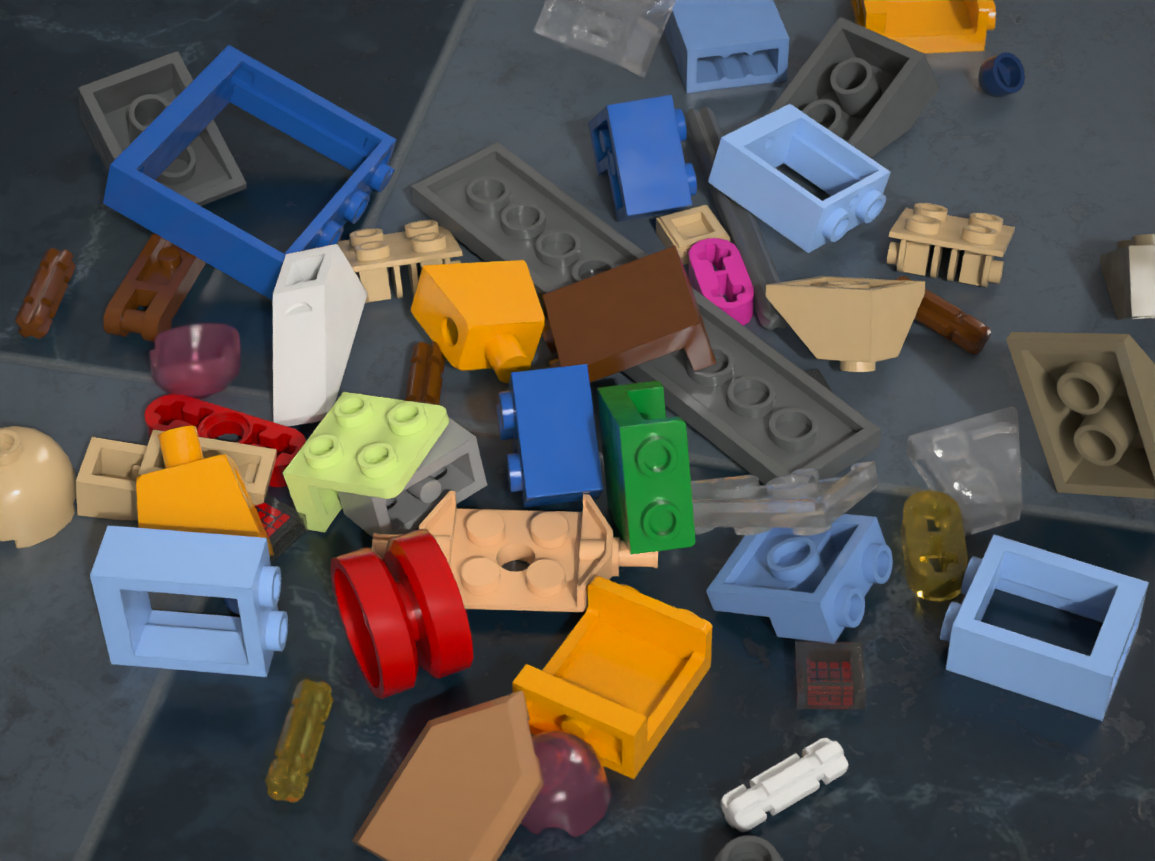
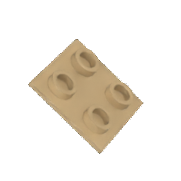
[887,203,1015,288]
[338,220,463,303]

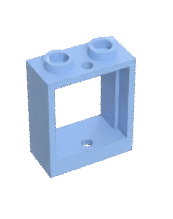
[708,104,891,253]
[90,526,288,677]
[940,535,1149,721]

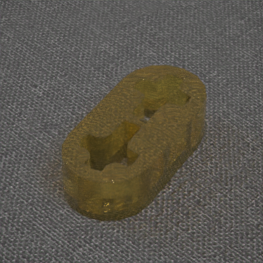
[901,490,968,602]

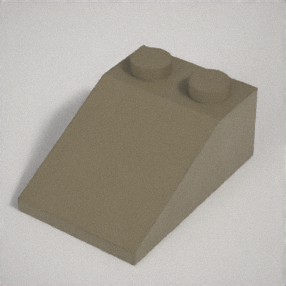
[1006,332,1155,499]

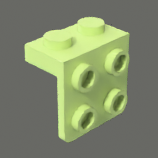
[283,392,449,533]

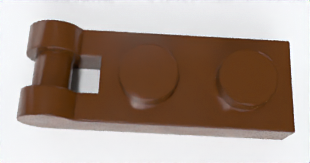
[103,232,206,344]

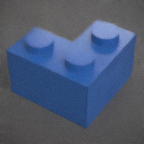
[588,95,697,222]
[496,364,604,507]

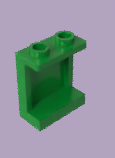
[597,380,696,555]

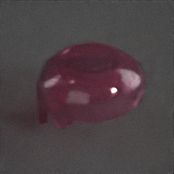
[149,323,241,399]
[520,730,612,836]

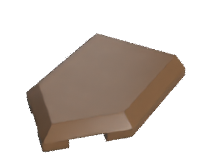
[352,691,544,861]

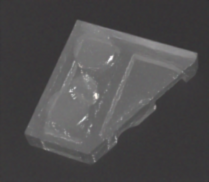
[906,406,1023,537]

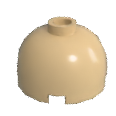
[0,426,76,548]

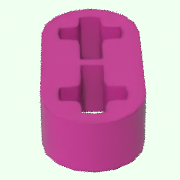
[688,238,754,326]

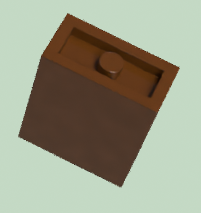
[542,245,717,383]

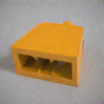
[410,260,545,383]
[136,426,274,556]

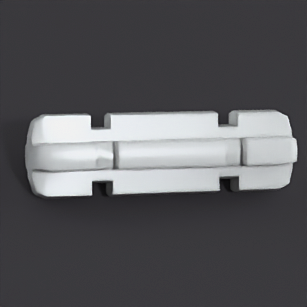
[720,738,848,832]

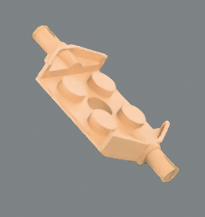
[372,491,658,612]

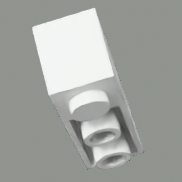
[273,244,368,427]

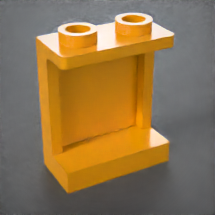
[851,0,996,53]
[512,576,712,779]

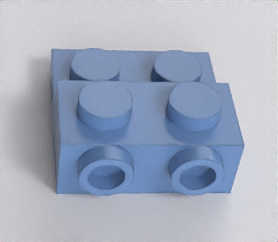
[706,508,893,644]

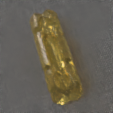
[265,679,333,803]

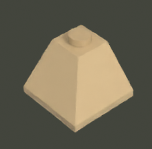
[766,276,925,372]

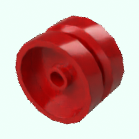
[330,529,474,699]

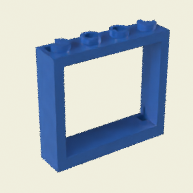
[103,45,397,301]

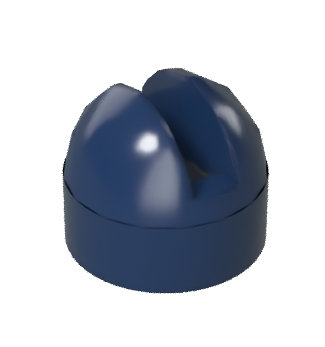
[978,52,1025,97]

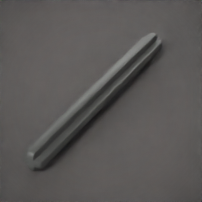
[686,106,789,331]

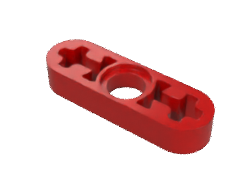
[144,394,306,487]

